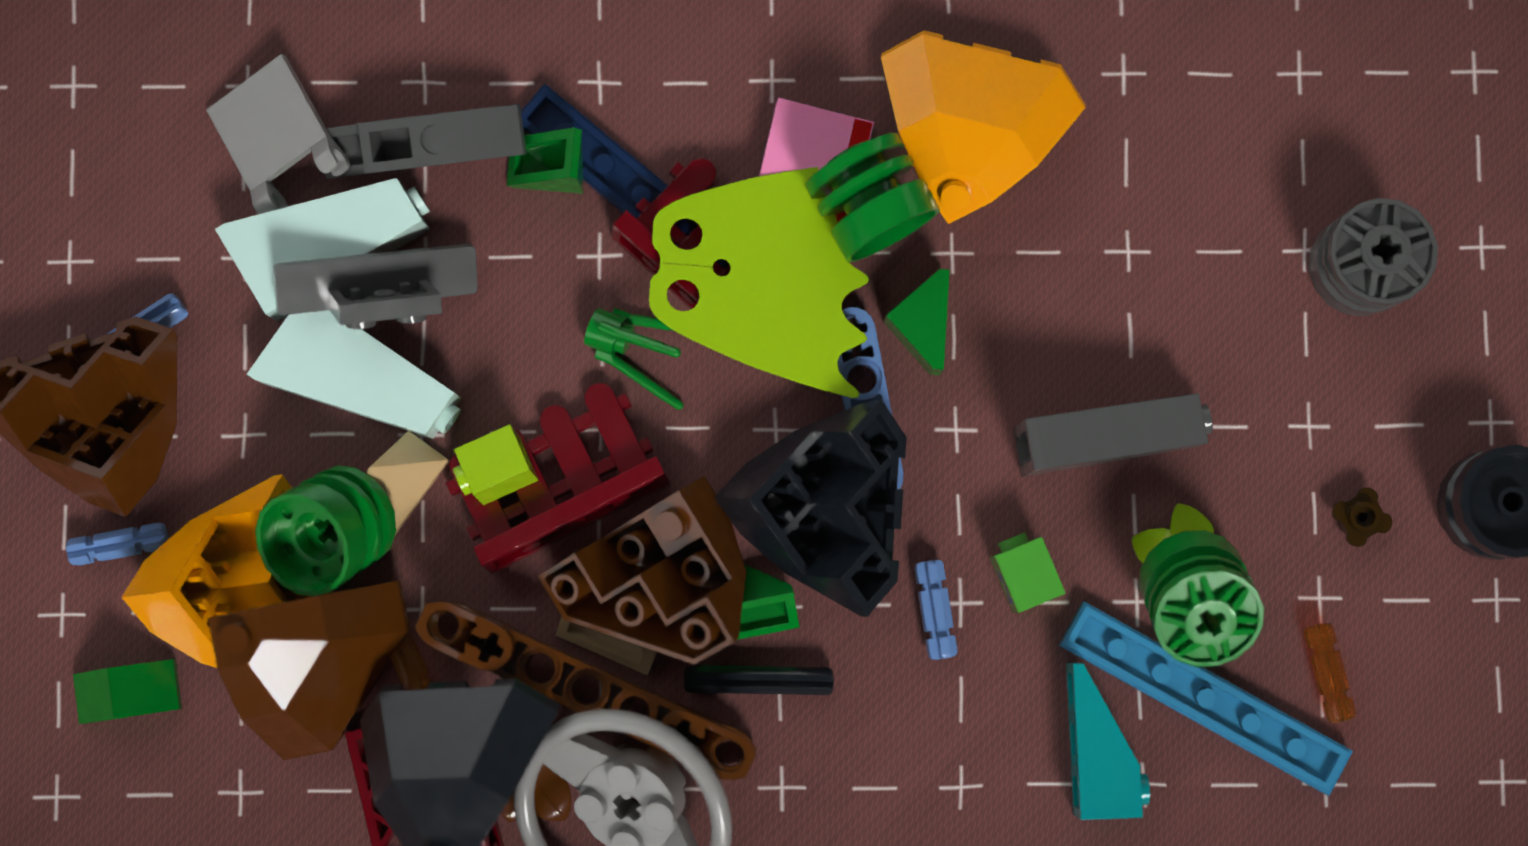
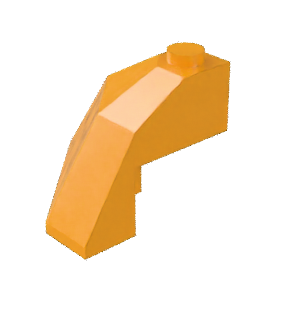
[881,30,1086,224]
[121,474,313,668]

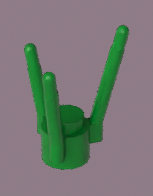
[584,308,684,410]

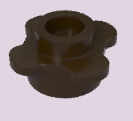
[1332,488,1392,547]

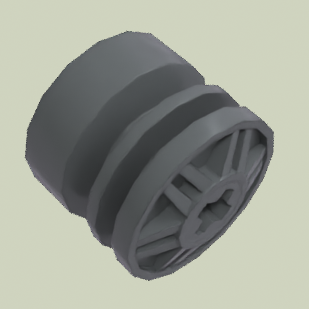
[1308,198,1438,317]

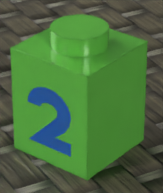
[989,532,1066,613]

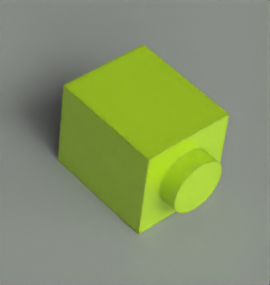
[453,424,539,506]

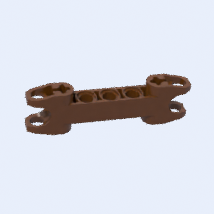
[415,602,757,780]

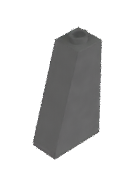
[1013,393,1213,477]

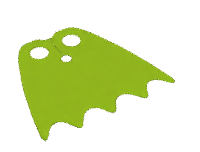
[649,167,869,398]

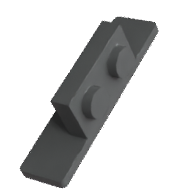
[273,244,478,329]

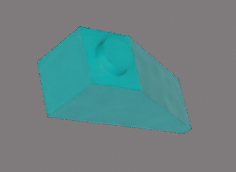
[1066,662,1150,820]

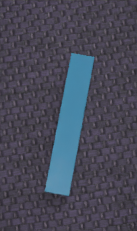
[1058,602,1353,796]

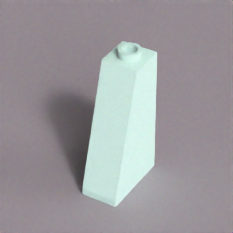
[215,178,430,321]
[247,310,462,439]

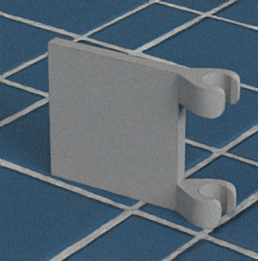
[206,54,350,214]

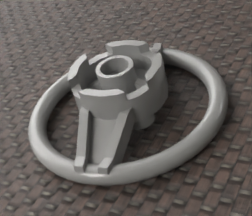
[514,709,732,846]

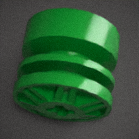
[805,133,940,263]
[255,465,396,596]
[1139,530,1264,667]

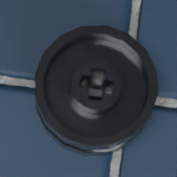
[1437,445,1528,560]

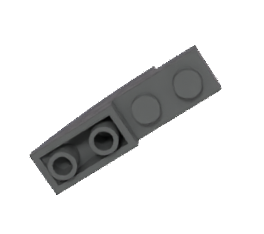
[325,104,527,179]

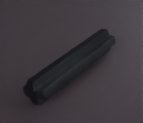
[684,665,834,695]

